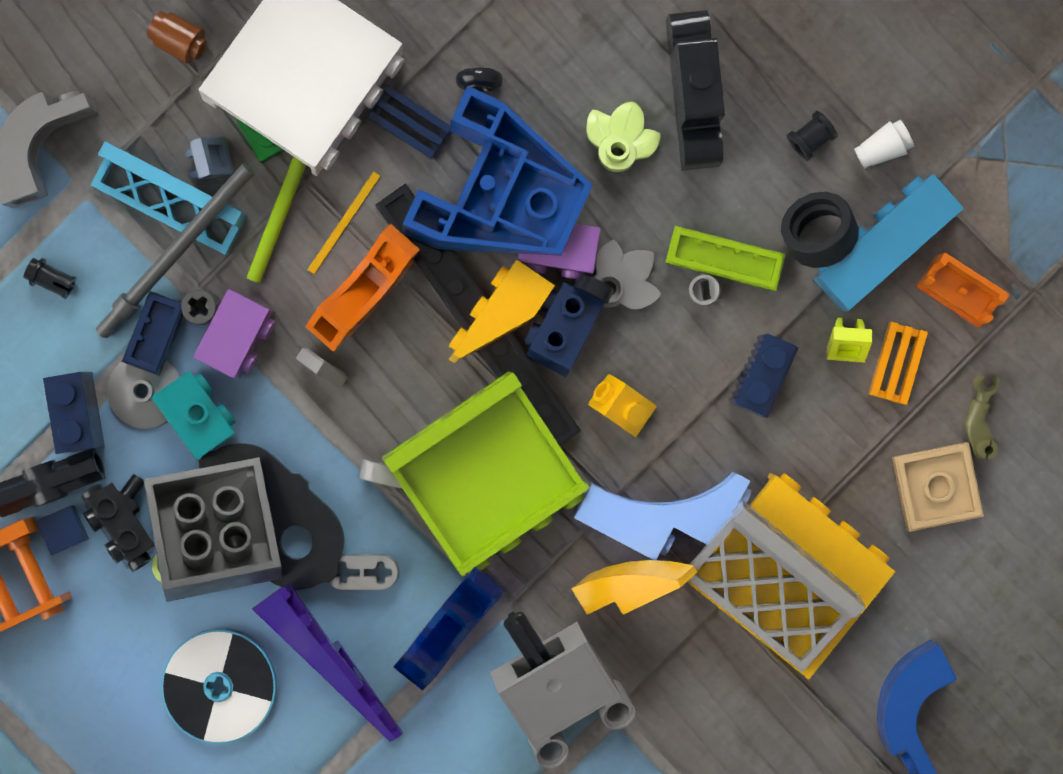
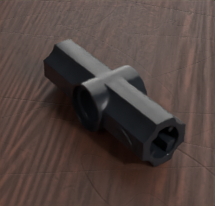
[0,448,106,518]

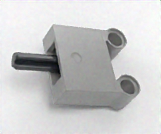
[490,611,636,769]

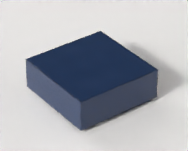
[36,505,89,555]

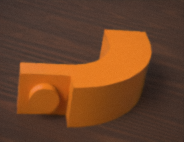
[305,224,420,352]

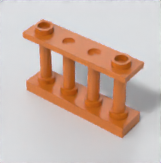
[0,516,72,632]

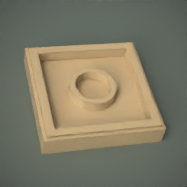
[892,442,984,532]

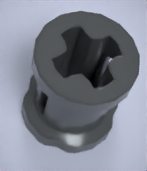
[181,290,221,325]

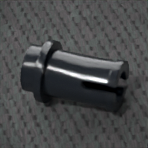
[23,258,76,299]

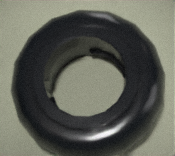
[456,67,503,92]

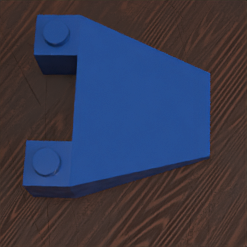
[402,86,593,256]

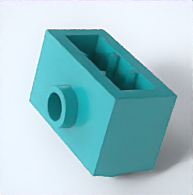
[151,370,236,460]

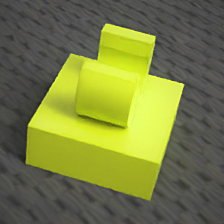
[827,317,872,363]

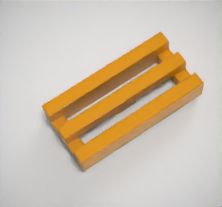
[868,321,928,405]

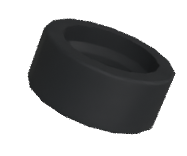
[781,191,859,268]

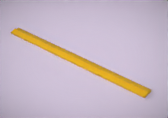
[307,171,381,274]

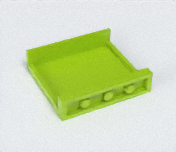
[381,371,590,576]

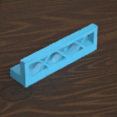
[91,141,248,256]

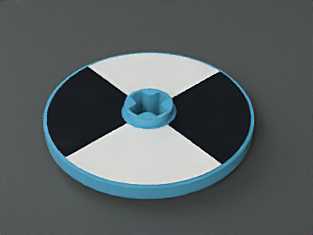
[161,629,276,744]

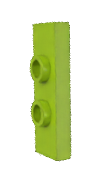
[665,226,786,292]

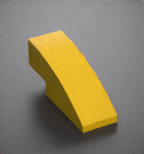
[571,560,697,615]

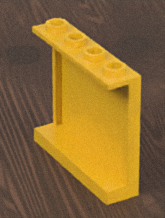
[687,473,896,679]

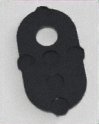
[199,443,344,590]

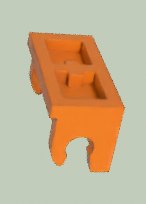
[915,253,1010,328]

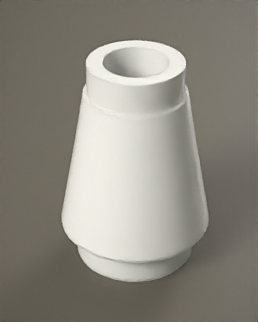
[854,120,914,169]

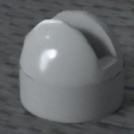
[689,275,721,305]

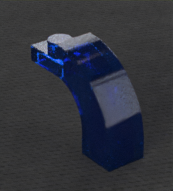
[393,567,505,691]

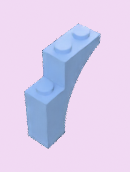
[573,472,752,560]

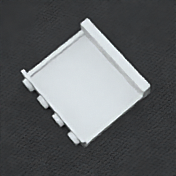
[198,0,404,176]

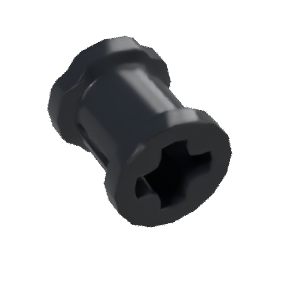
[786,111,838,161]

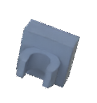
[185,137,234,179]

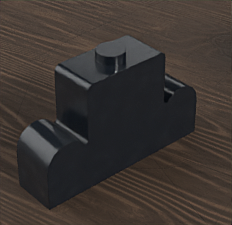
[666,10,725,171]

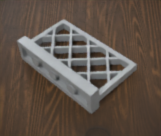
[689,500,865,672]

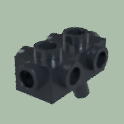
[81,474,155,572]

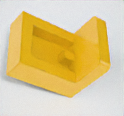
[588,374,657,437]

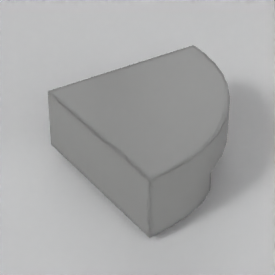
[296,347,348,388]

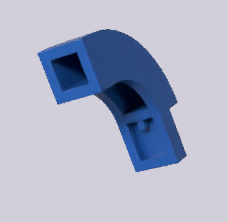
[877,640,957,774]

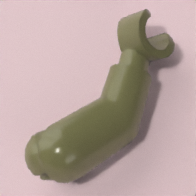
[964,374,1000,460]

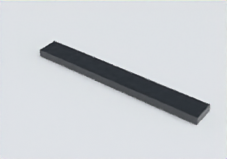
[375,183,581,446]

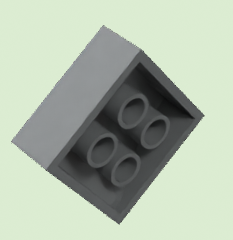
[144,457,282,602]

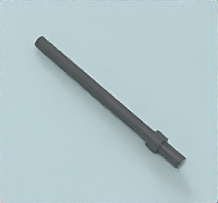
[96,163,255,338]

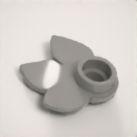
[594,240,661,310]

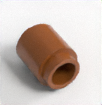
[147,11,208,64]

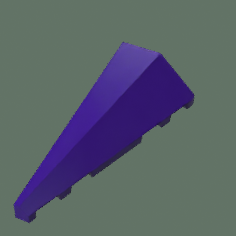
[252,583,403,742]

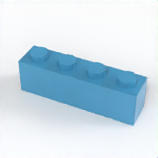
[812,174,964,312]

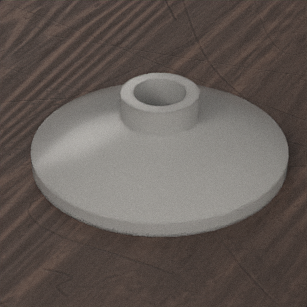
[107,360,181,429]

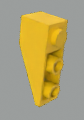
[449,260,555,364]

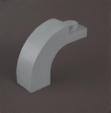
[0,91,98,208]

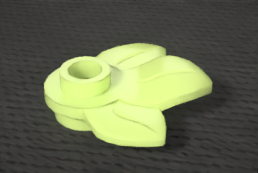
[586,102,661,172]

